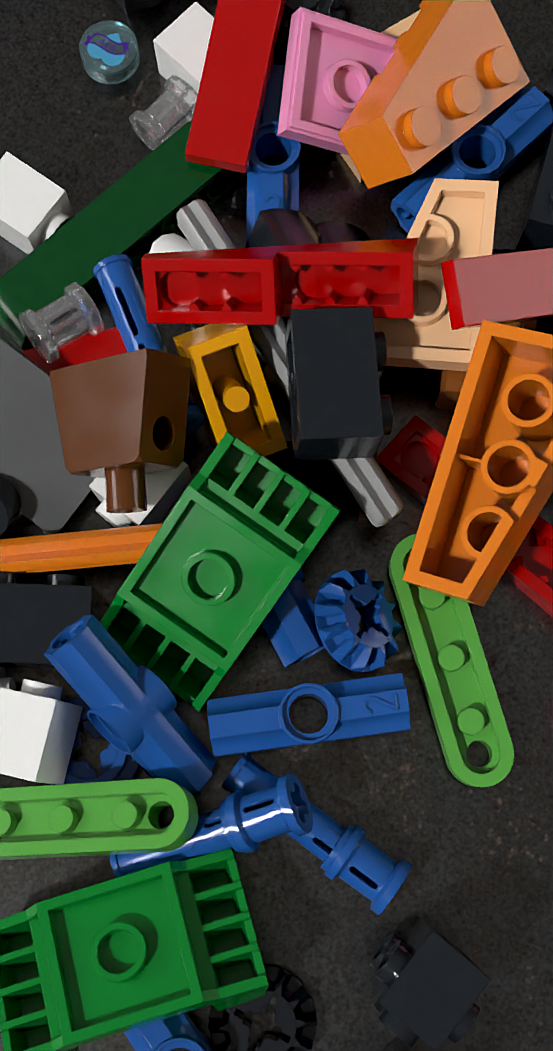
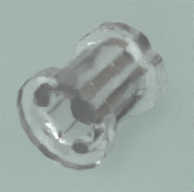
[129,75,198,150]
[19,281,104,363]

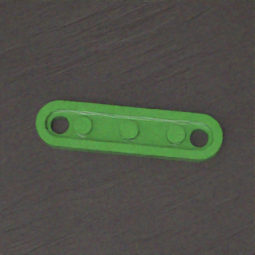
[389,534,514,787]
[0,778,198,860]

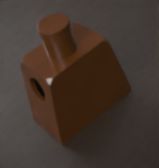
[50,348,191,513]

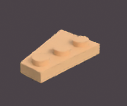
[373,178,499,371]

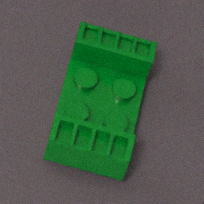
[100,432,341,711]
[0,848,269,1051]

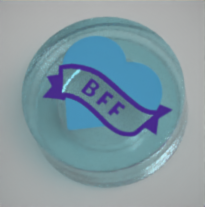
[79,20,140,84]

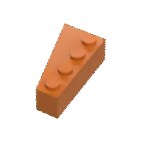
[402,320,553,607]

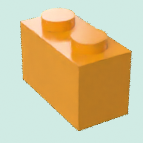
[173,324,288,456]

